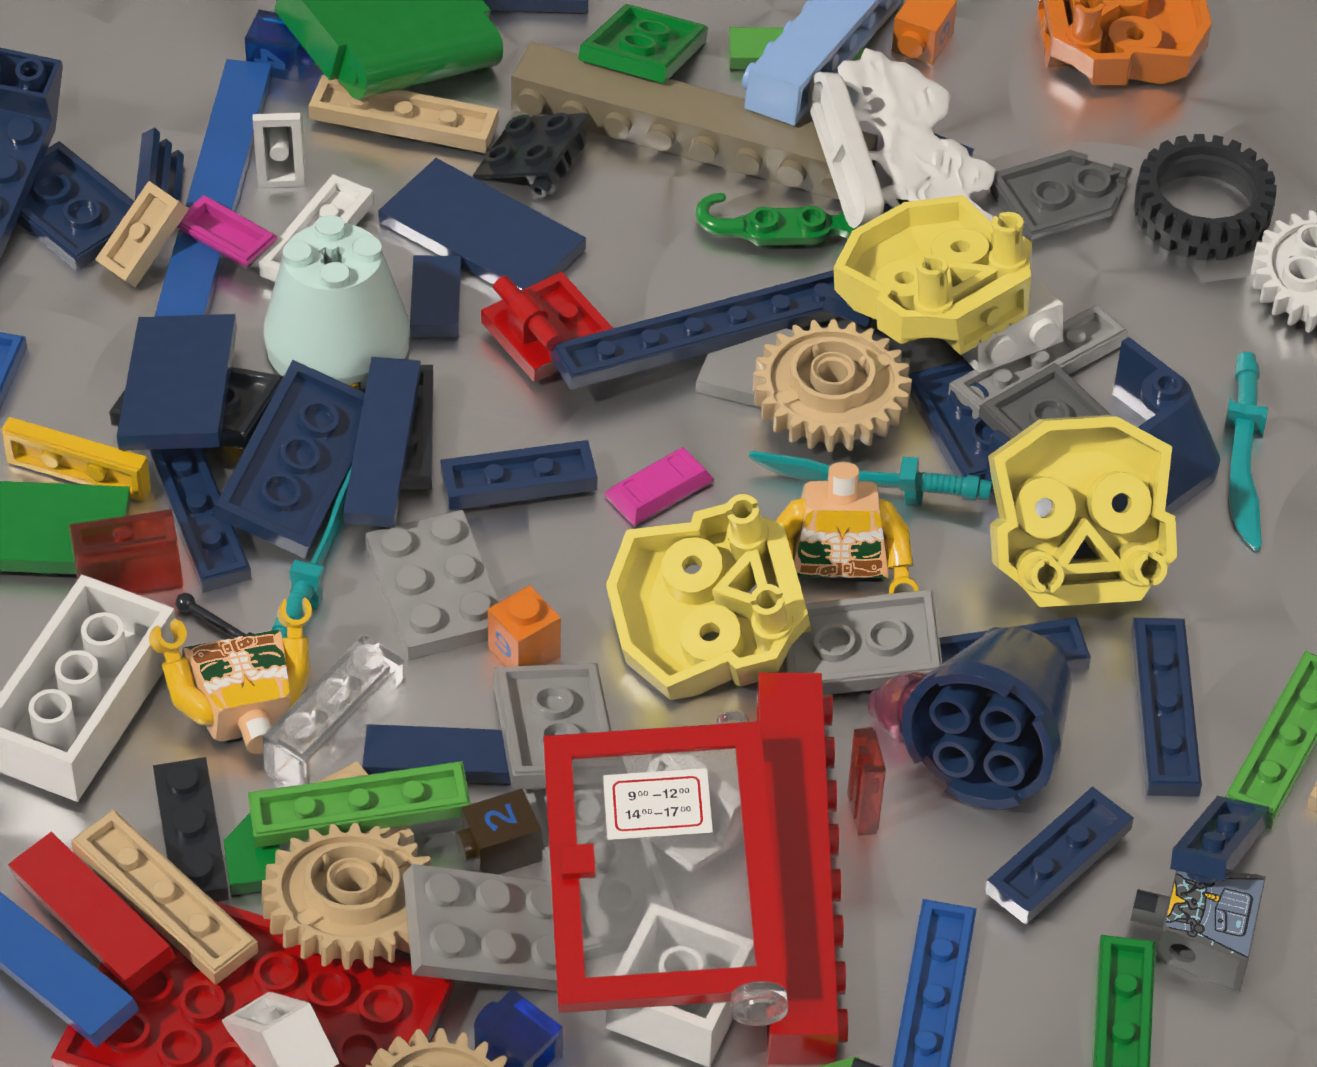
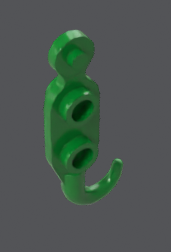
[695,193,857,247]

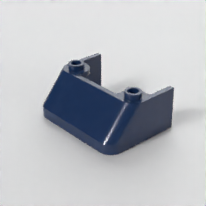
[985,336,1220,559]

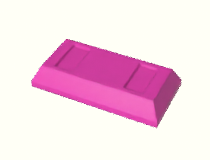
[176,195,278,269]
[604,447,714,527]

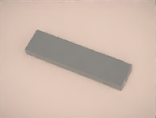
[948,305,1128,419]

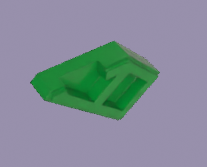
[223,813,280,896]

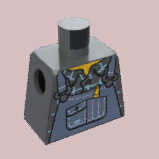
[1130,870,1266,991]

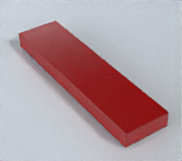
[8,831,176,992]

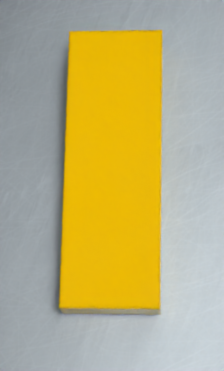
[1,417,151,502]

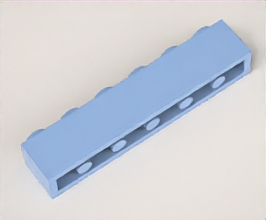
[742,0,904,126]

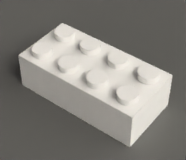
[0,574,176,802]

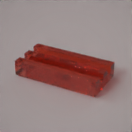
[847,727,886,836]

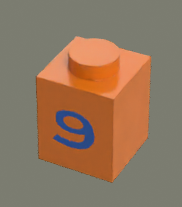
[891,0,957,65]
[488,585,561,667]

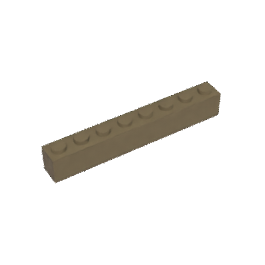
[511,41,878,200]

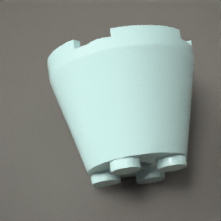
[264,215,410,389]

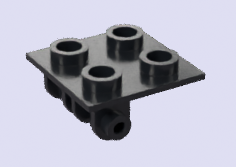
[473,113,590,198]

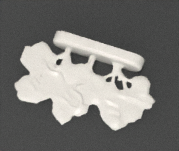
[808,48,997,228]

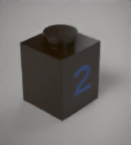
[455,788,542,875]

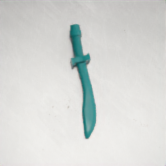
[1224,352,1268,551]
[749,451,992,506]
[271,465,352,638]

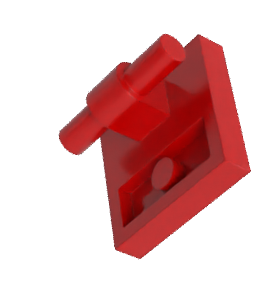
[481,271,613,383]

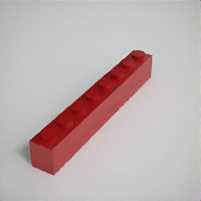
[756,672,848,1065]

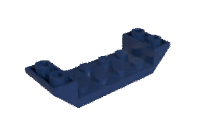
[0,47,63,260]

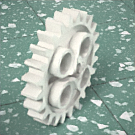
[1251,210,1317,333]

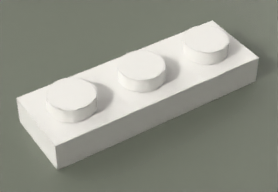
[258,174,374,282]

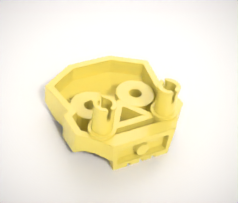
[833,195,1032,355]
[988,415,1177,607]
[606,494,812,700]

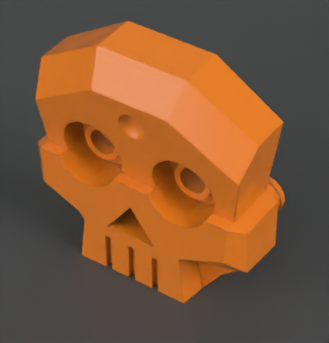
[1037,0,1212,85]

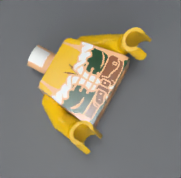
[775,462,919,594]
[149,597,312,754]

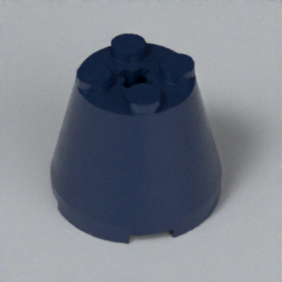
[901,627,1072,809]

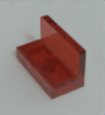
[69,509,183,595]

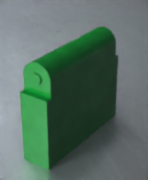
[274,0,503,99]

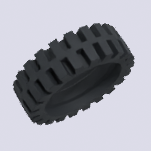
[1134,134,1277,261]

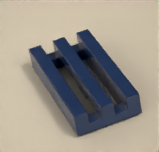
[134,127,184,202]

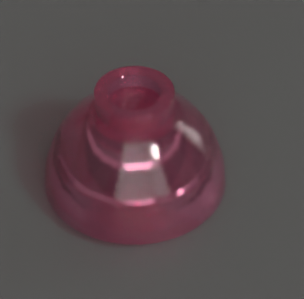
[868,672,926,744]

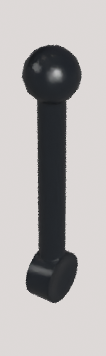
[175,593,254,638]

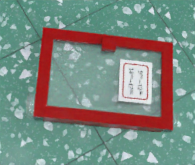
[543,711,789,1026]

